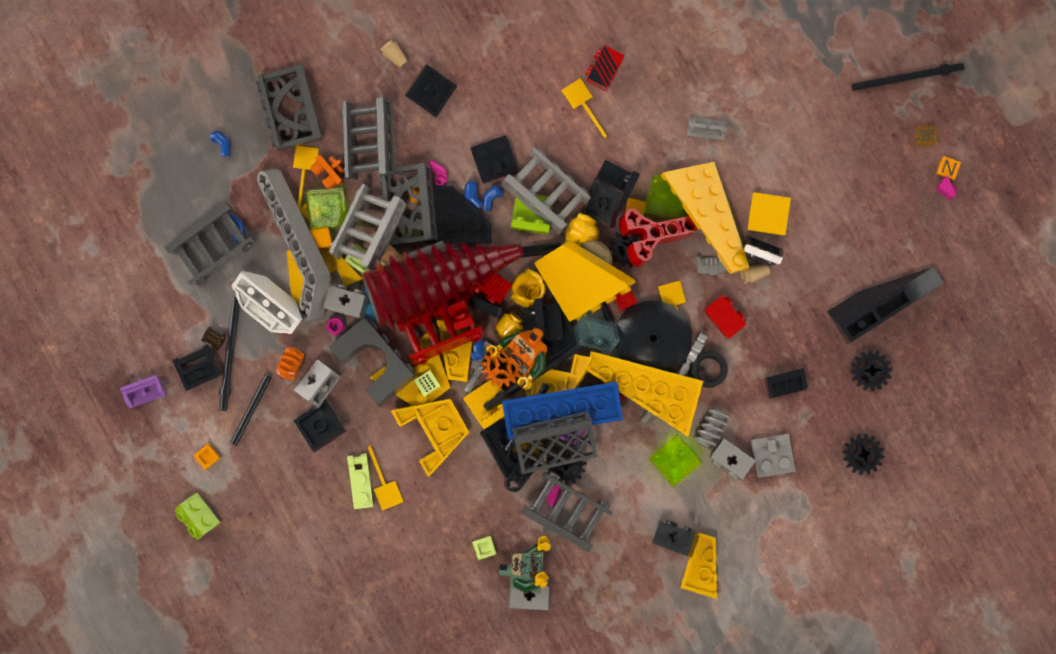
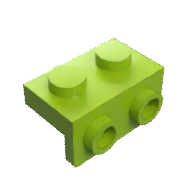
[175,493,221,540]

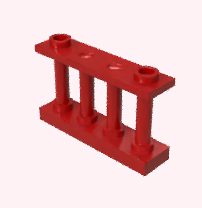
[396,291,485,365]

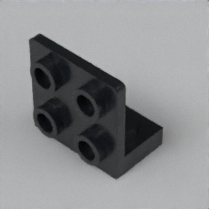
[589,160,640,211]

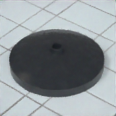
[615,301,692,372]

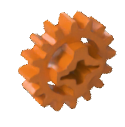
[481,349,521,388]

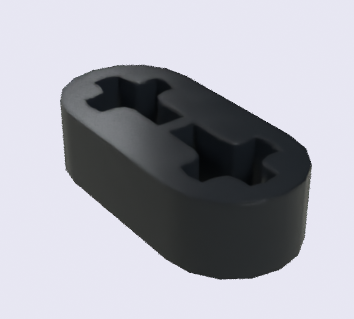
[469,296,505,319]

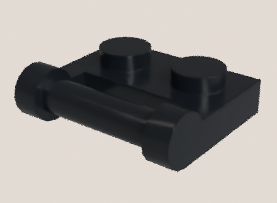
[173,344,222,391]

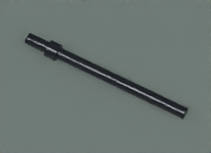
[851,63,964,91]
[219,296,239,411]
[483,342,584,411]

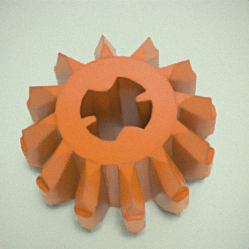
[276,347,305,381]

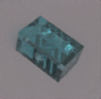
[574,315,620,353]

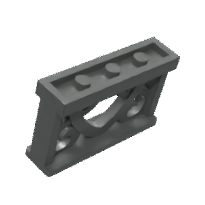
[256,64,323,151]
[379,163,438,246]

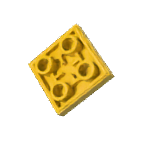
[747,192,791,236]

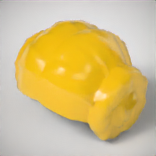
[565,213,600,246]
[511,269,546,308]

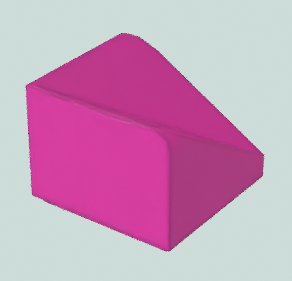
[935,175,958,200]
[547,485,561,507]

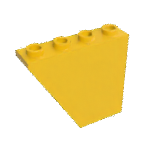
[534,241,636,322]

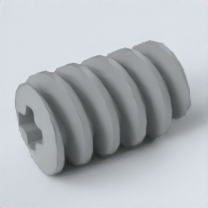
[693,408,732,451]

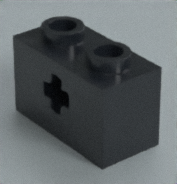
[652,520,699,558]

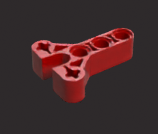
[618,209,698,267]

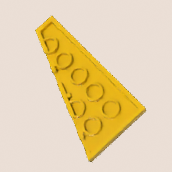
[661,162,750,274]
[588,351,703,437]

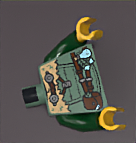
[499,536,551,593]

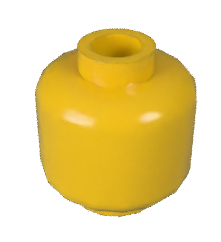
[495,312,524,340]

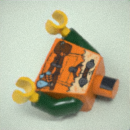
[486,328,547,390]

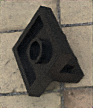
[522,298,564,344]

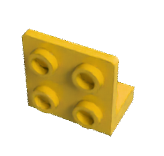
[463,380,509,430]

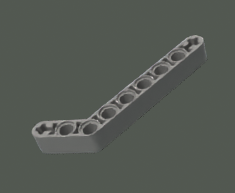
[257,169,331,323]

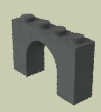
[329,317,415,407]

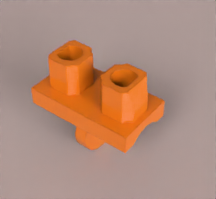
[310,155,344,190]

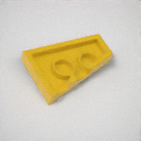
[437,320,475,382]
[680,532,718,599]

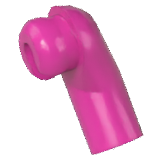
[429,160,448,186]

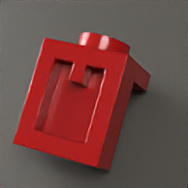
[447,299,474,331]

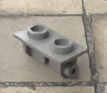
[687,117,727,141]

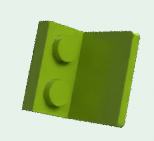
[511,195,553,235]

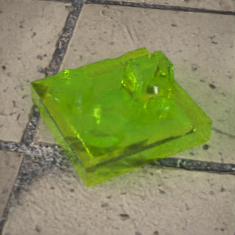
[643,175,684,220]
[305,188,347,230]
[648,433,703,488]

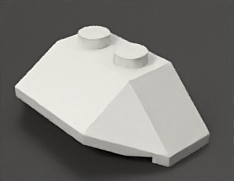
[232,271,302,334]

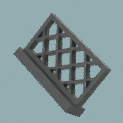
[512,411,597,474]

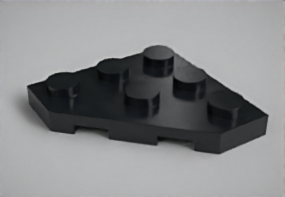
[434,186,492,244]

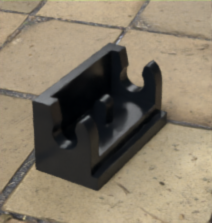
[764,368,808,399]

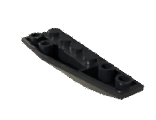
[827,267,944,344]

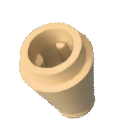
[380,39,407,68]
[740,264,770,284]

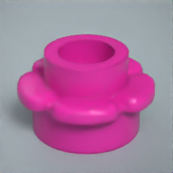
[326,317,345,335]

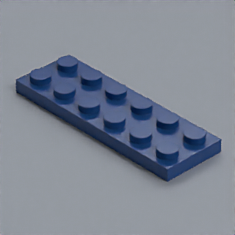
[502,382,623,439]

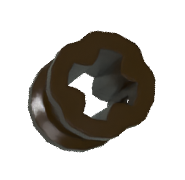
[201,326,227,350]

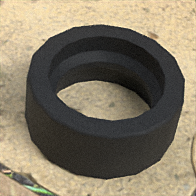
[691,351,728,388]

